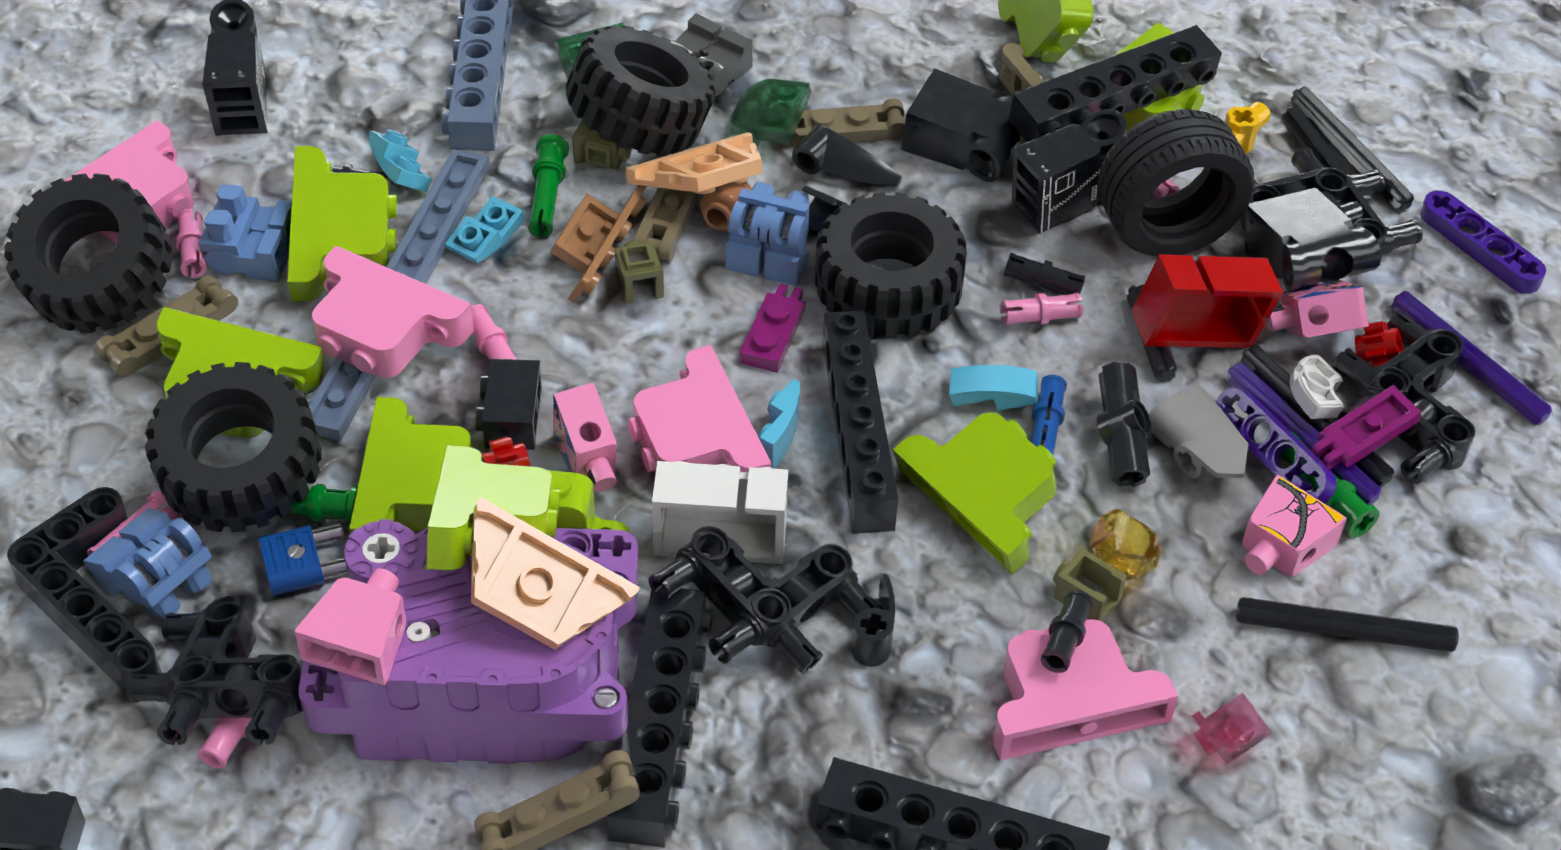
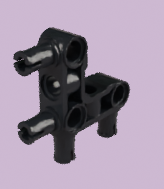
[1241,148,1423,257]
[1332,311,1476,484]
[648,526,884,674]
[126,596,303,745]

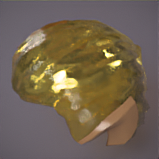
[1090,509,1162,581]

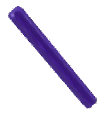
[1391,291,1552,425]
[1226,363,1381,505]

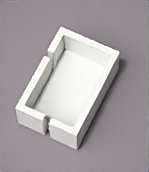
[652,461,788,564]

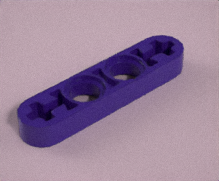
[1420,190,1546,293]
[1216,387,1337,503]

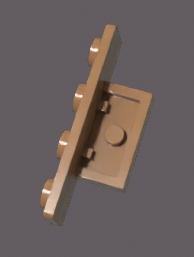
[550,185,647,303]

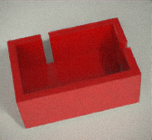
[1131,254,1283,348]

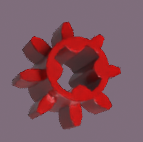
[1355,321,1403,367]
[482,437,531,467]

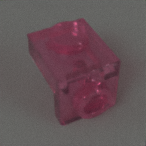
[1192,693,1272,765]

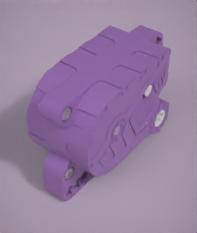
[299,519,639,764]

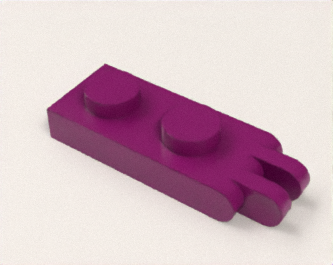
[740,283,806,373]
[1310,385,1421,470]

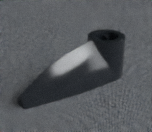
[792,125,902,186]

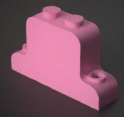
[64,120,194,244]
[312,246,474,378]
[627,345,771,475]
[993,619,1178,761]

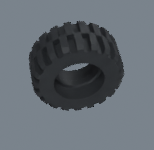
[565,25,716,156]
[4,173,172,333]
[815,192,967,339]
[145,362,322,533]

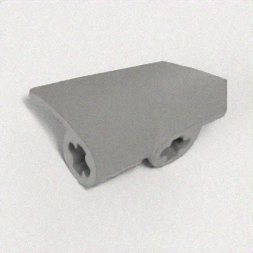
[1149,386,1248,479]

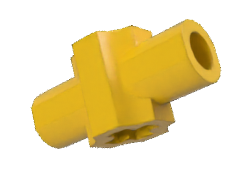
[1225,102,1271,154]

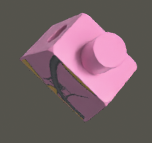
[1242,475,1347,576]

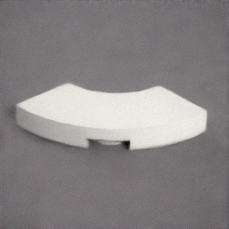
[1289,354,1344,419]

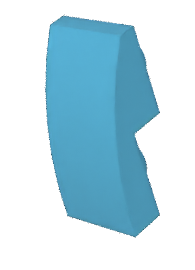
[368,130,432,192]
[445,196,526,264]
[949,365,1038,411]
[758,379,800,469]

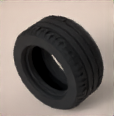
[1097,109,1255,257]

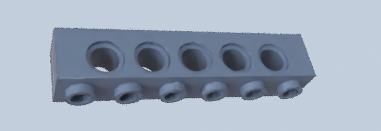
[442,0,513,150]

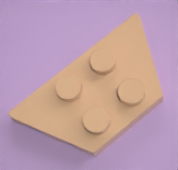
[625,132,763,194]
[471,497,640,650]

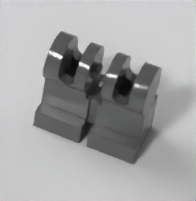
[671,13,753,96]

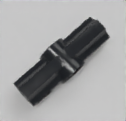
[1097,362,1151,487]

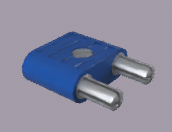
[258,524,347,596]

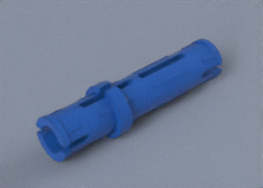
[1030,375,1067,455]

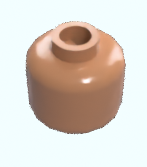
[700,182,752,232]

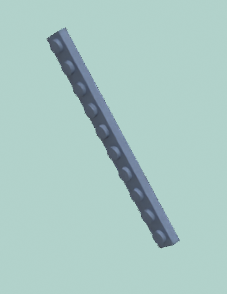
[309,149,489,441]

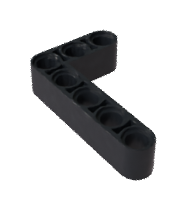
[7,487,162,694]

